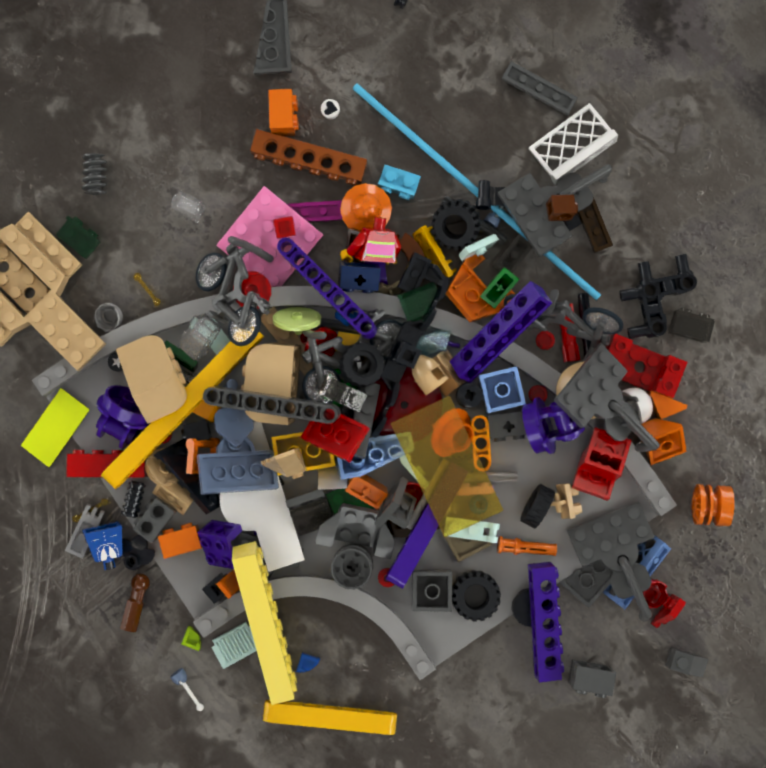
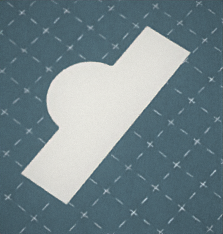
[220,422,305,572]

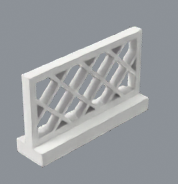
[529,103,618,186]

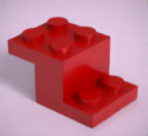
[571,427,632,501]

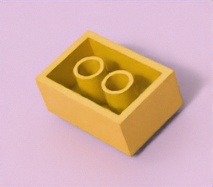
[271,432,336,476]

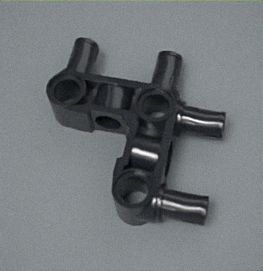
[619,254,697,339]

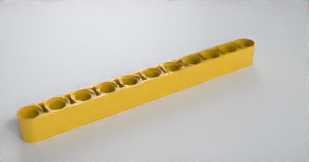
[101,325,264,489]

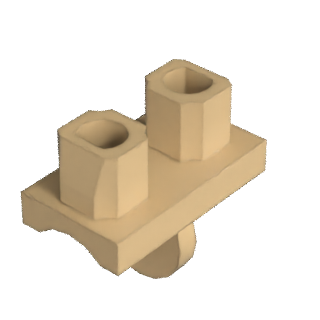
[551,483,582,519]

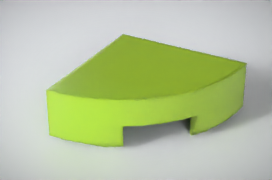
[181,626,201,651]

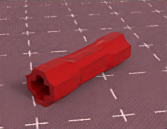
[560,303,580,362]

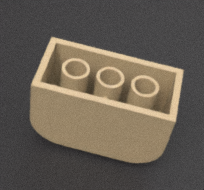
[116,335,187,424]
[241,342,301,425]

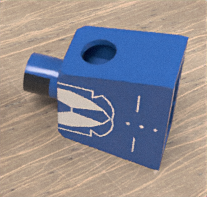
[82,521,122,570]

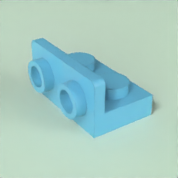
[378,165,421,200]

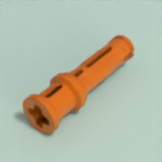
[497,536,557,556]

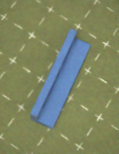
[603,535,671,610]

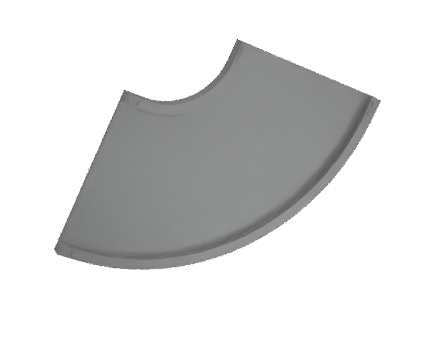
[32,286,677,680]

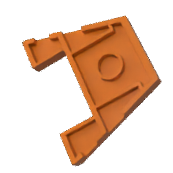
[446,254,515,322]

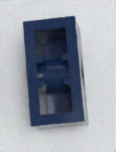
[338,261,381,293]

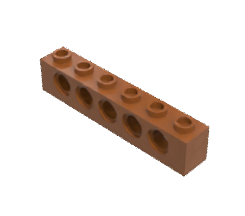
[250,129,367,186]

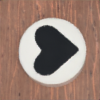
[321,99,340,119]

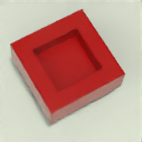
[273,216,297,239]

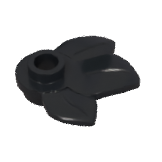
[122,535,155,570]

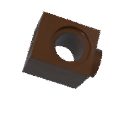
[546,195,578,221]

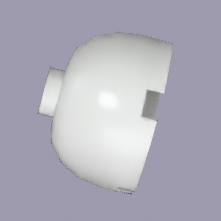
[622,388,653,424]

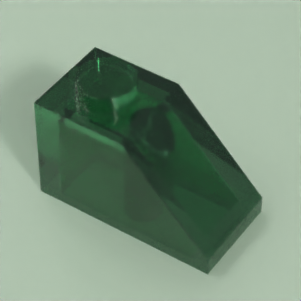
[397,282,438,321]

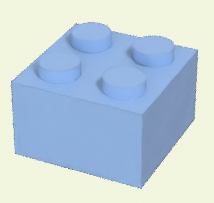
[478,367,526,414]

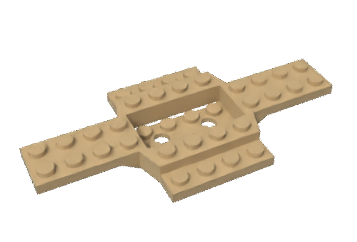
[0,212,106,371]

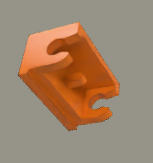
[345,474,388,510]

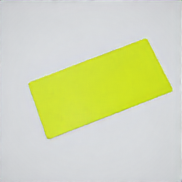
[21,388,89,467]

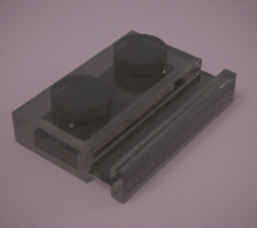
[289,498,333,536]

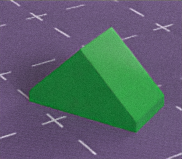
[480,267,520,309]

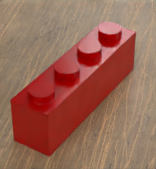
[67,450,148,478]

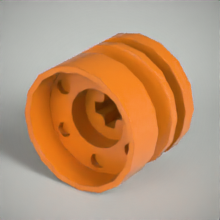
[691,484,735,526]

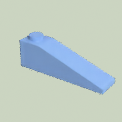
[335,432,415,480]

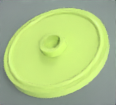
[273,307,321,335]

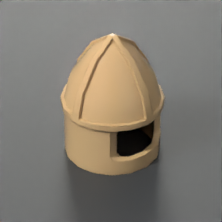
[412,355,449,395]

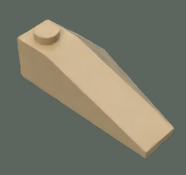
[261,448,307,479]

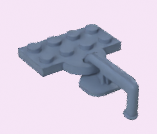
[197,379,279,495]

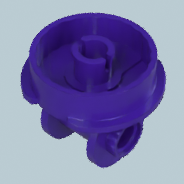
[96,385,150,449]
[522,397,585,454]

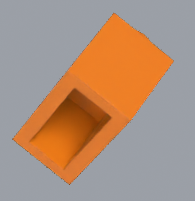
[158,522,203,559]

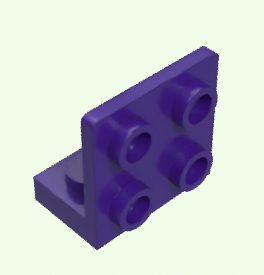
[197,520,242,569]

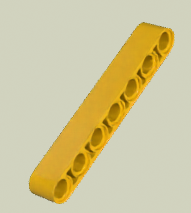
[263,700,397,735]

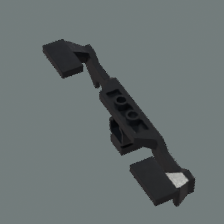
[340,252,450,438]

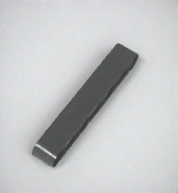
[203,386,341,423]

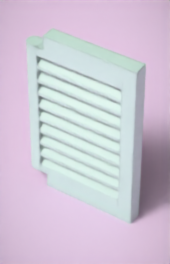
[211,622,257,669]

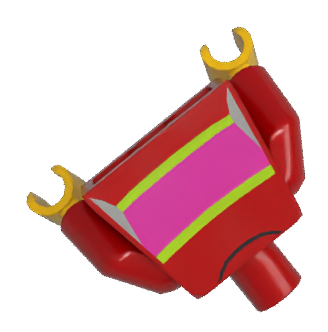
[340,217,401,265]

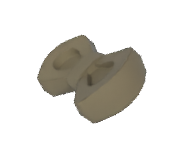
[376,280,402,296]

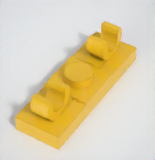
[412,225,457,278]

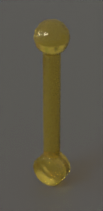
[133,273,161,306]
[72,498,108,523]

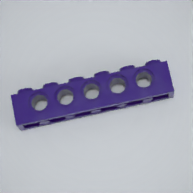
[450,281,552,383]
[528,562,564,683]

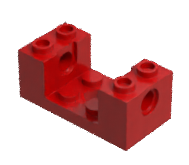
[606,334,688,398]

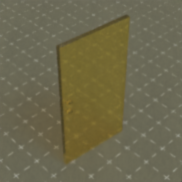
[391,396,504,538]

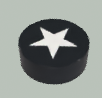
[108,352,123,372]

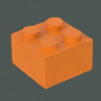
[268,89,299,136]

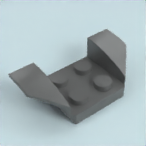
[315,503,395,559]

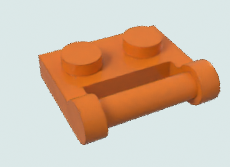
[186,438,220,474]

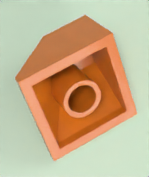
[641,418,687,465]

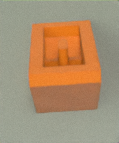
[647,391,688,419]

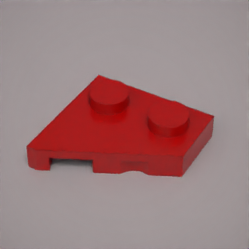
[651,594,686,628]

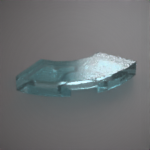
[416,330,451,357]

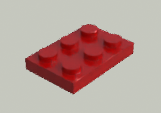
[300,408,370,463]

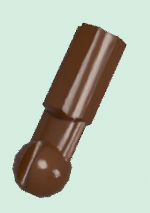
[120,573,150,632]

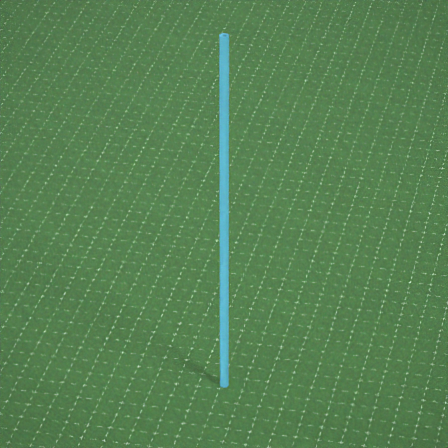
[353,83,601,301]

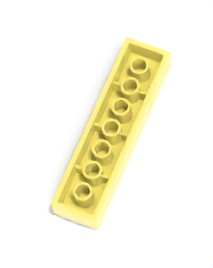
[232,541,297,705]

